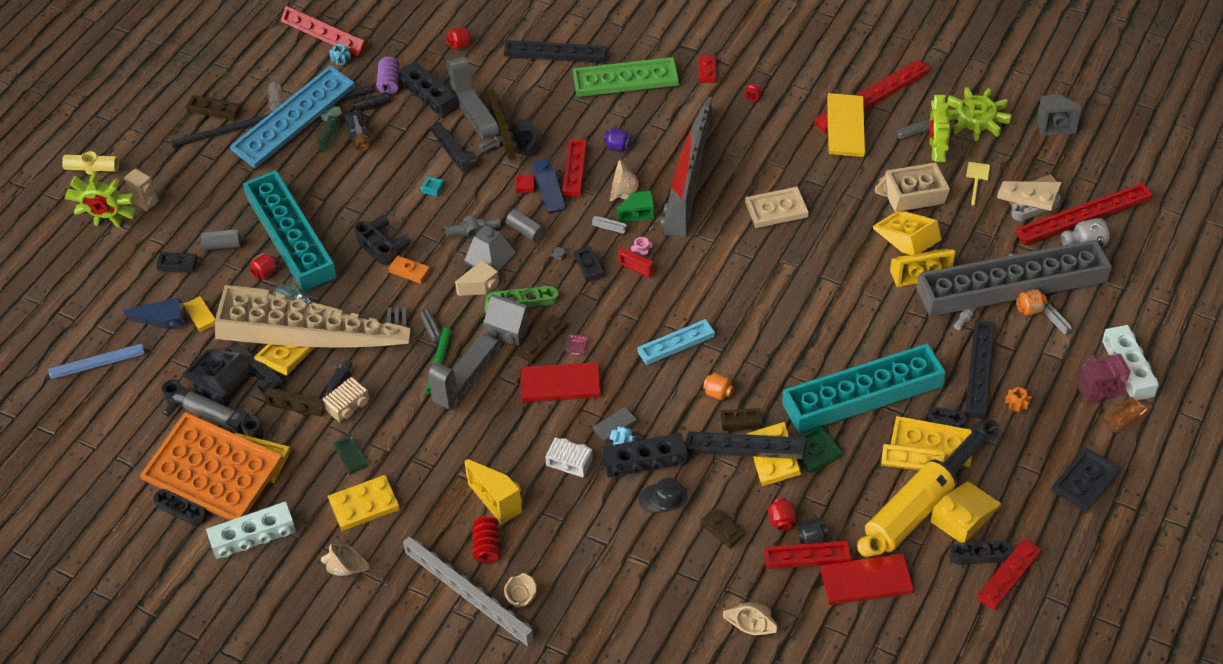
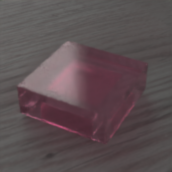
[565,334,588,355]

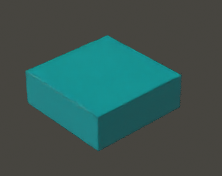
[420,176,445,197]

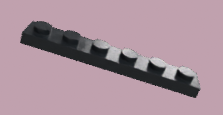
[504,40,606,63]
[965,320,994,419]
[685,431,807,459]

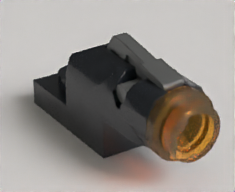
[343,110,370,151]

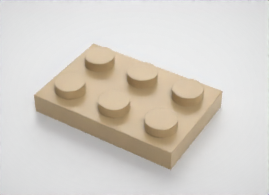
[745,187,808,228]

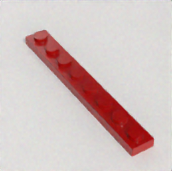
[814,59,930,134]
[1015,183,1153,246]

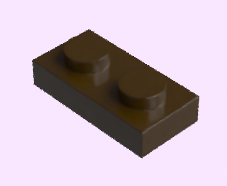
[700,507,745,549]

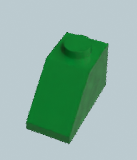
[617,191,654,222]

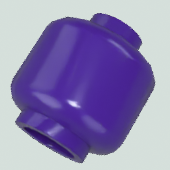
[604,127,631,152]

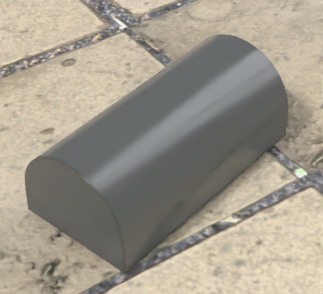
[506,209,543,242]
[201,229,241,251]

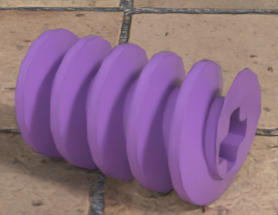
[376,57,400,95]

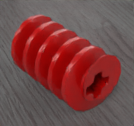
[473,516,499,564]

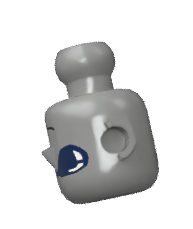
[1061,218,1110,248]

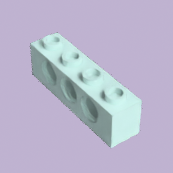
[1102,325,1159,401]
[206,502,296,560]

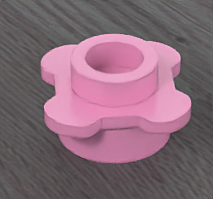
[631,237,652,255]

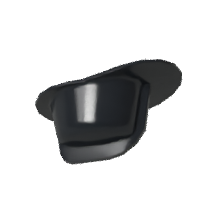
[511,119,539,156]
[639,478,687,513]

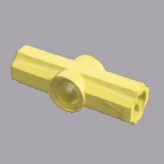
[62,151,119,175]

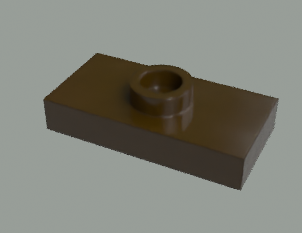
[721,408,762,430]

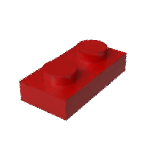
[698,55,716,83]

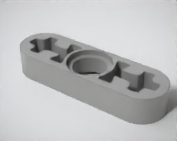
[1011,194,1061,221]

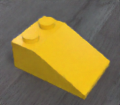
[873,211,942,255]
[465,459,523,525]
[931,481,1002,543]

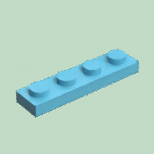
[637,319,715,365]

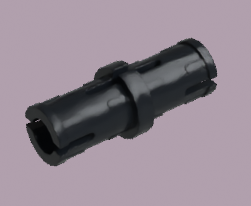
[354,92,390,111]

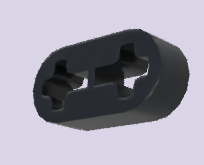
[928,407,967,428]

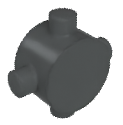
[551,247,567,261]

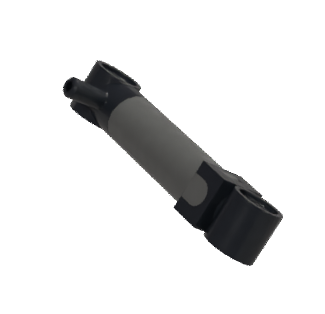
[162,379,264,440]

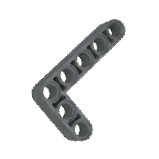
[447,56,499,139]
[428,333,501,410]

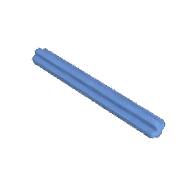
[49,344,145,379]

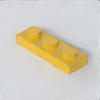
[881,444,945,470]

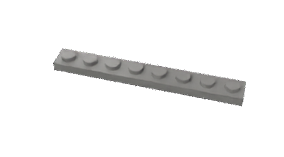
[403,537,534,647]

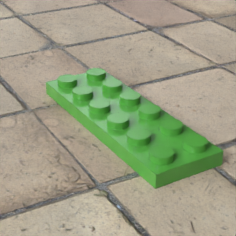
[572,57,678,97]

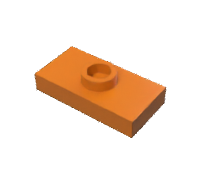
[388,256,430,284]

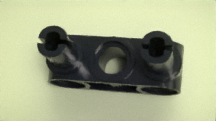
[354,214,411,266]

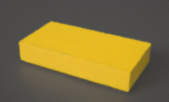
[184,296,215,332]

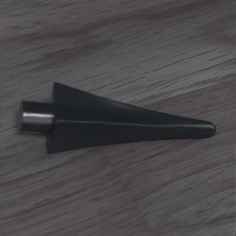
[321,360,353,401]

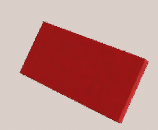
[521,362,600,402]
[820,554,913,605]

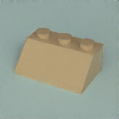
[885,163,950,212]

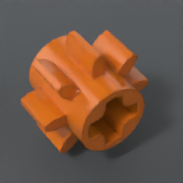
[1005,387,1031,412]

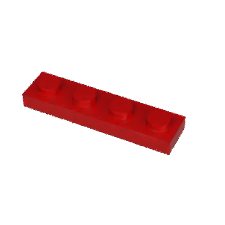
[562,140,587,197]
[977,538,1042,611]
[764,541,851,569]

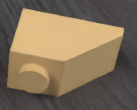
[455,261,499,296]

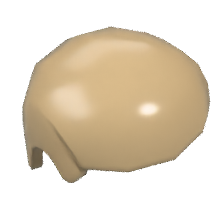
[504,573,537,607]

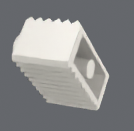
[545,437,593,478]

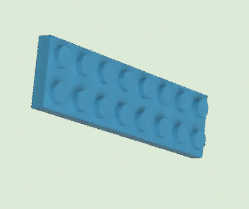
[230,65,355,169]

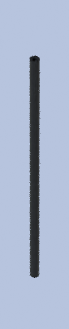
[171,86,373,147]

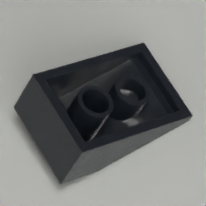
[182,349,252,395]

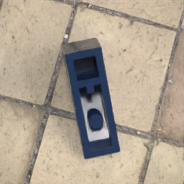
[532,158,566,214]
[123,297,187,329]

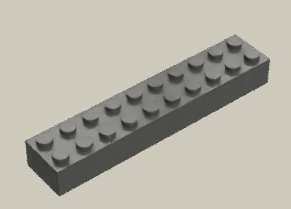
[916,240,1112,316]

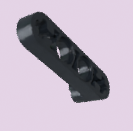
[431,122,478,172]
[227,342,283,395]

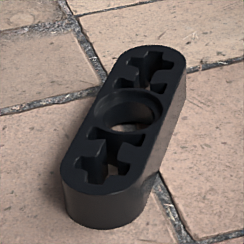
[153,489,207,526]
[949,541,1012,565]

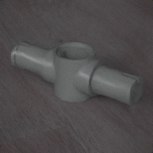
[445,215,501,239]

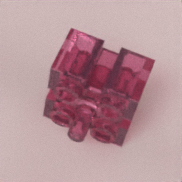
[1077,353,1131,404]

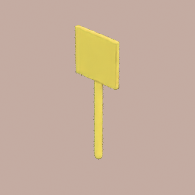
[966,162,990,205]

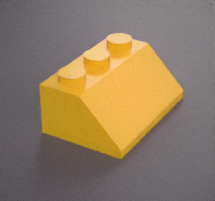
[890,249,955,287]

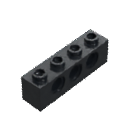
[399,61,459,118]
[603,433,687,478]

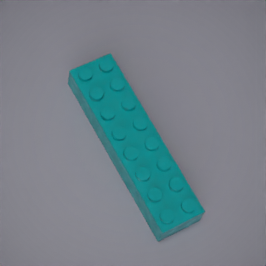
[243,170,337,292]
[782,343,945,434]

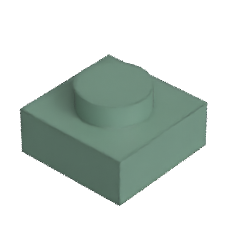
[320,106,342,123]

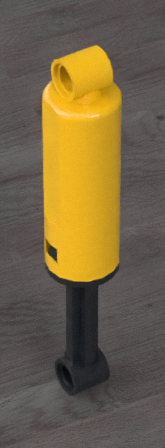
[857,419,1000,557]

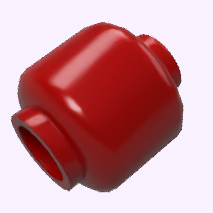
[446,27,472,50]
[249,253,278,280]
[768,498,796,530]

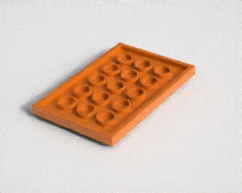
[140,412,284,521]

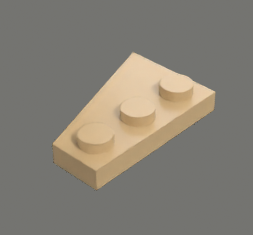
[997,181,1061,211]

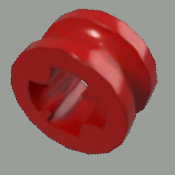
[744,84,762,102]

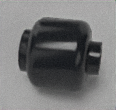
[798,518,829,544]

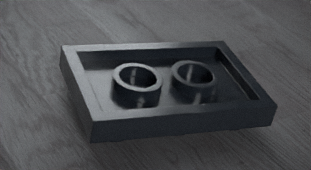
[1051,447,1121,513]

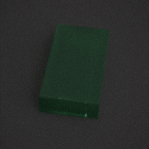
[317,115,338,153]
[333,435,368,475]

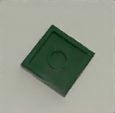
[798,425,843,474]

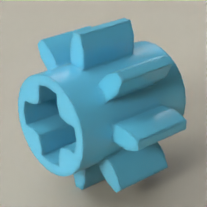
[329,44,351,65]
[609,426,636,445]

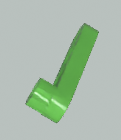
[485,286,558,313]

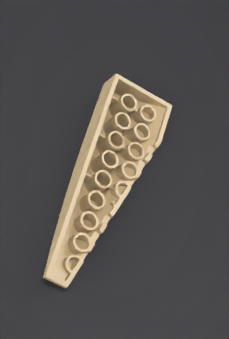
[215,285,411,348]

